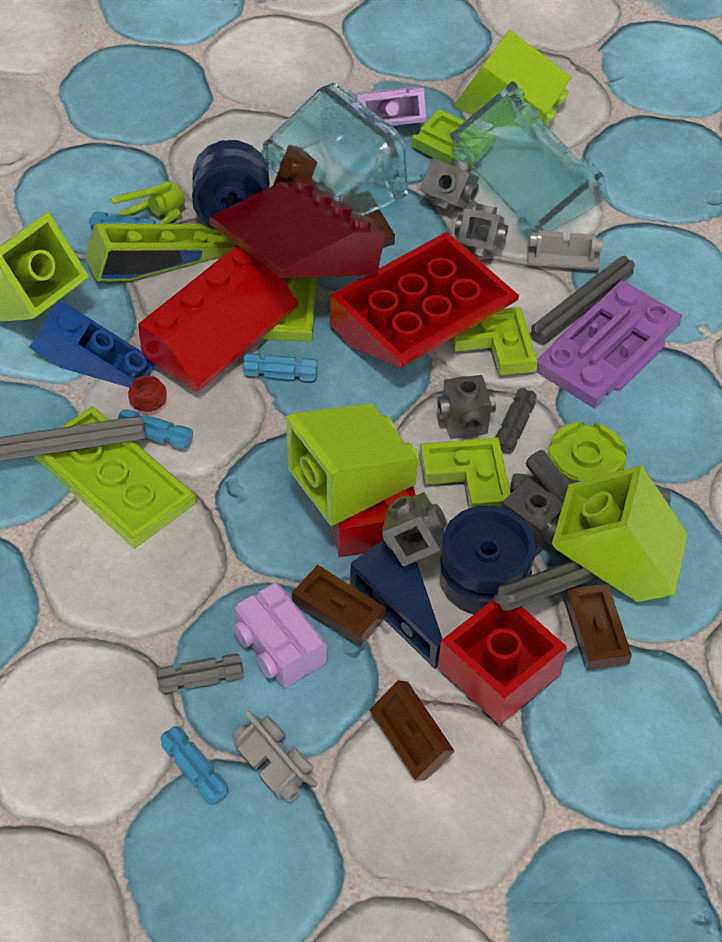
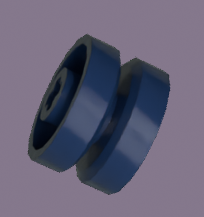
[192,140,270,231]
[439,506,536,613]

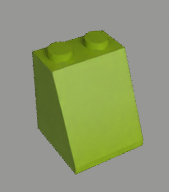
[454,29,572,134]
[0,212,89,322]
[286,403,420,526]
[552,465,688,602]

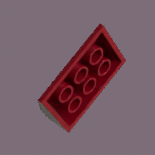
[209,178,386,278]

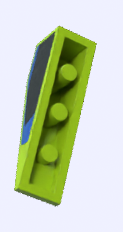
[85,223,236,282]

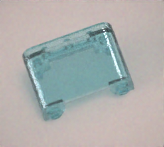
[449,81,608,237]
[261,83,408,216]

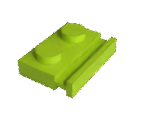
[412,109,495,166]

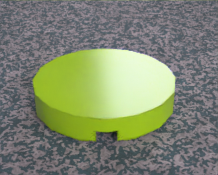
[547,422,627,481]

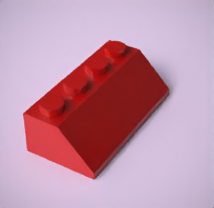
[138,245,299,392]

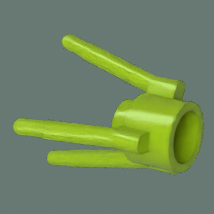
[111,181,185,224]

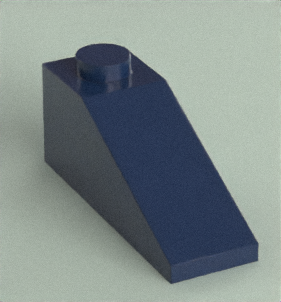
[350,540,443,669]

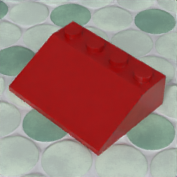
[330,232,519,368]

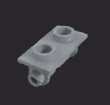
[528,229,603,270]
[232,711,318,803]

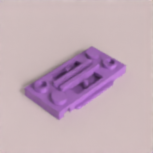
[536,280,682,409]

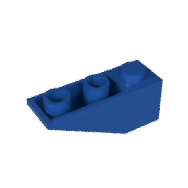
[29,299,155,391]

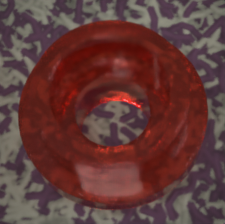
[128,375,167,412]

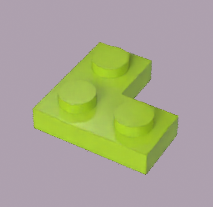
[452,307,538,376]
[420,437,511,508]

